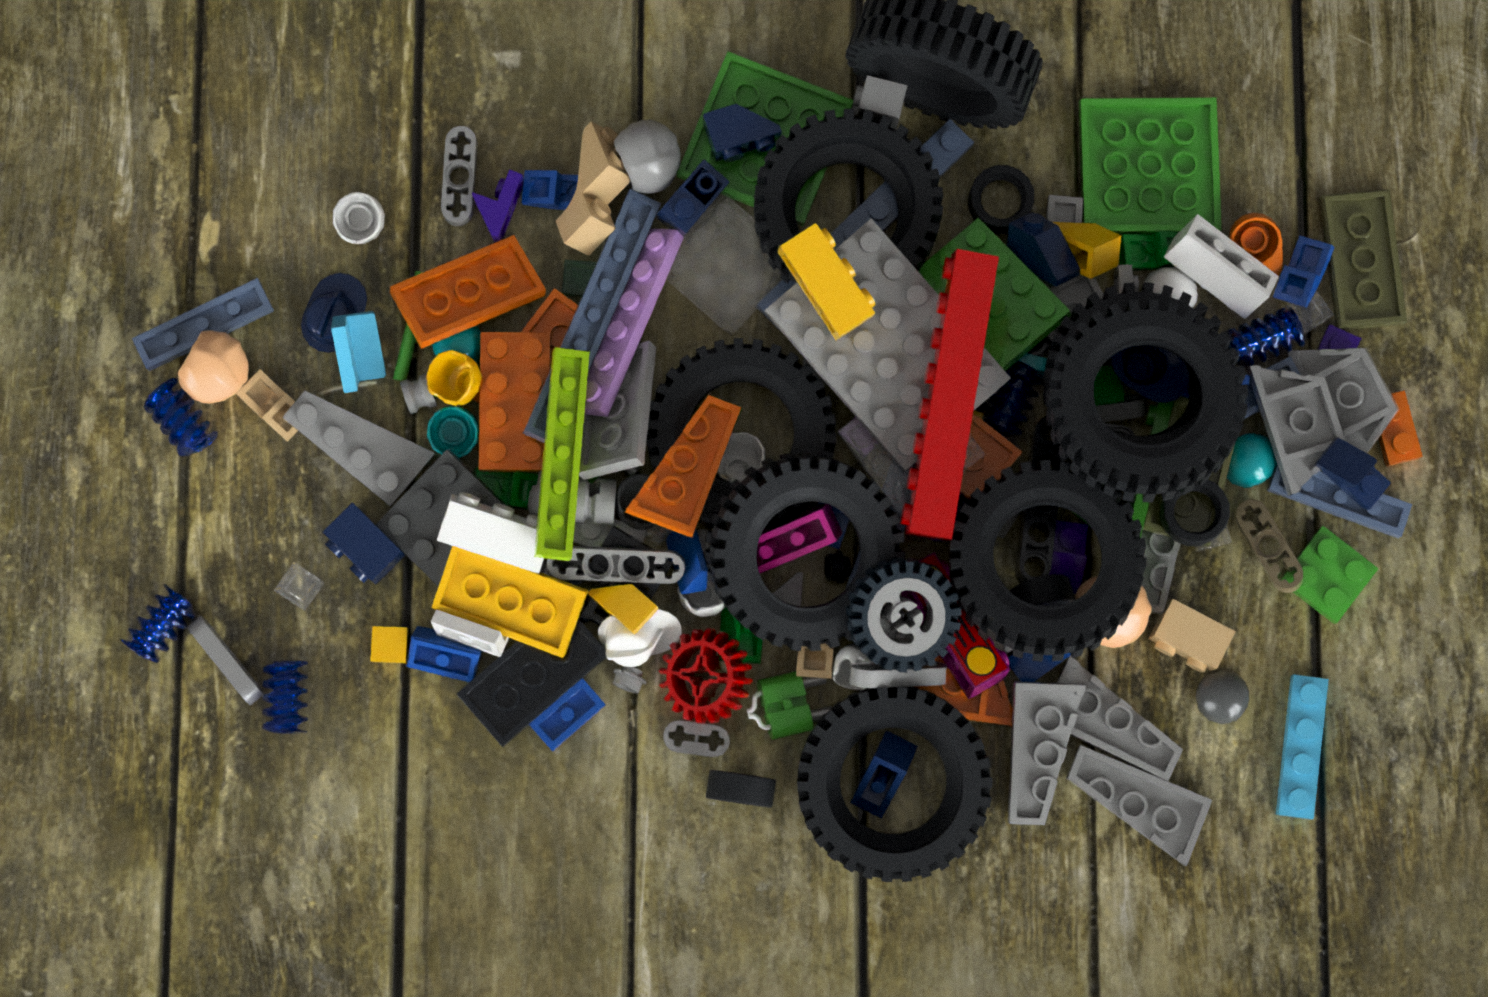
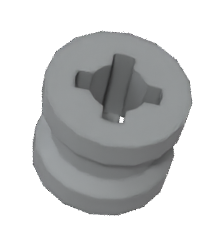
[400,373,437,414]

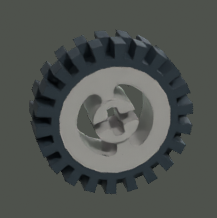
[846,557,962,673]

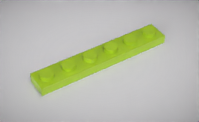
[534,347,590,561]

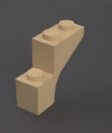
[556,121,631,256]

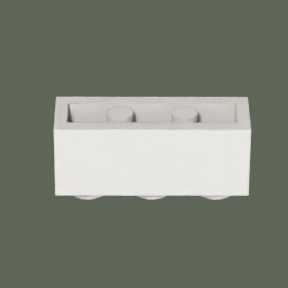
[1164,214,1279,319]
[437,492,544,574]

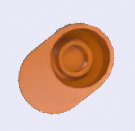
[1228,212,1283,276]

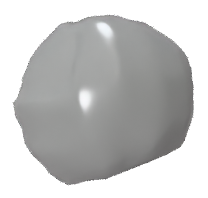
[614,119,681,194]

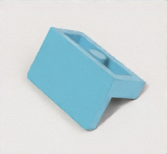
[331,311,386,393]

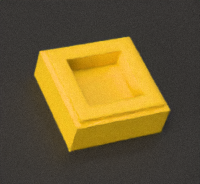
[370,626,409,664]

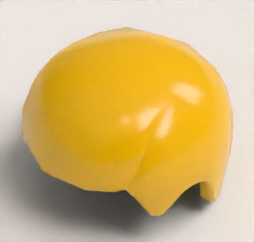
[426,350,482,406]

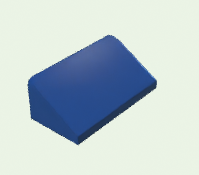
[666,528,708,594]
[406,626,483,682]

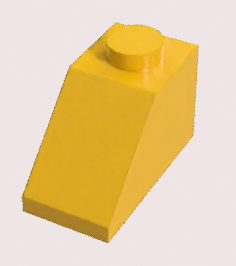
[1053,222,1121,279]

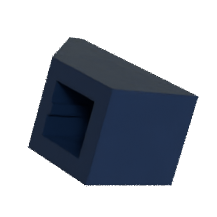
[703,104,782,162]
[655,159,730,236]

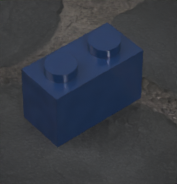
[322,502,406,585]

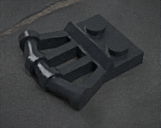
[567,525,673,626]

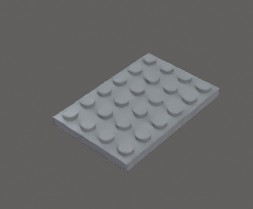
[764,218,1011,471]

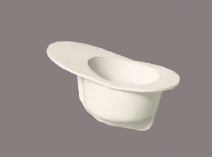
[598,609,682,667]

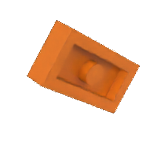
[1378,390,1423,466]

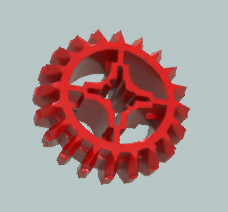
[658,628,753,724]

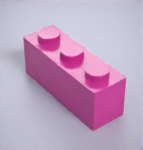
[757,503,842,574]

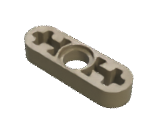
[1236,499,1303,593]

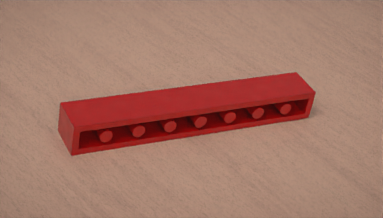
[901,249,999,541]

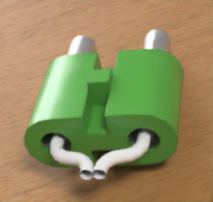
[747,671,832,740]

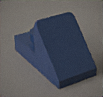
[1315,437,1391,510]

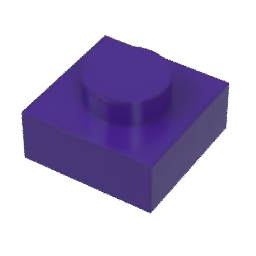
[1317,324,1361,350]

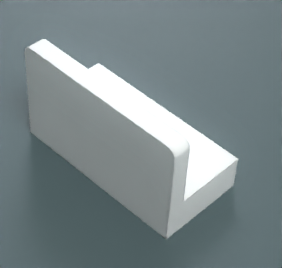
[431,609,509,657]

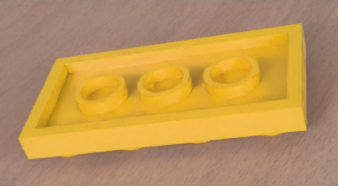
[431,546,588,658]

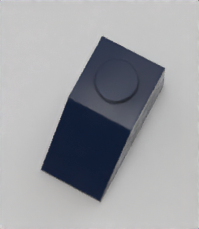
[1007,212,1081,287]
[850,730,918,819]

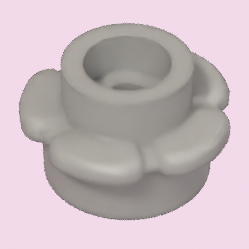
[613,666,646,694]

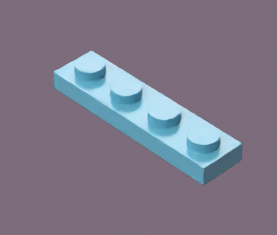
[1276,674,1329,820]

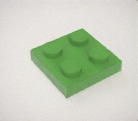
[1280,526,1379,624]

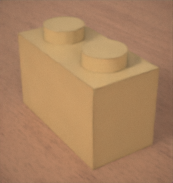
[1148,599,1236,673]

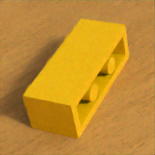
[777,223,876,341]

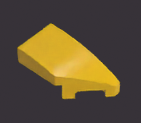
[587,584,658,635]

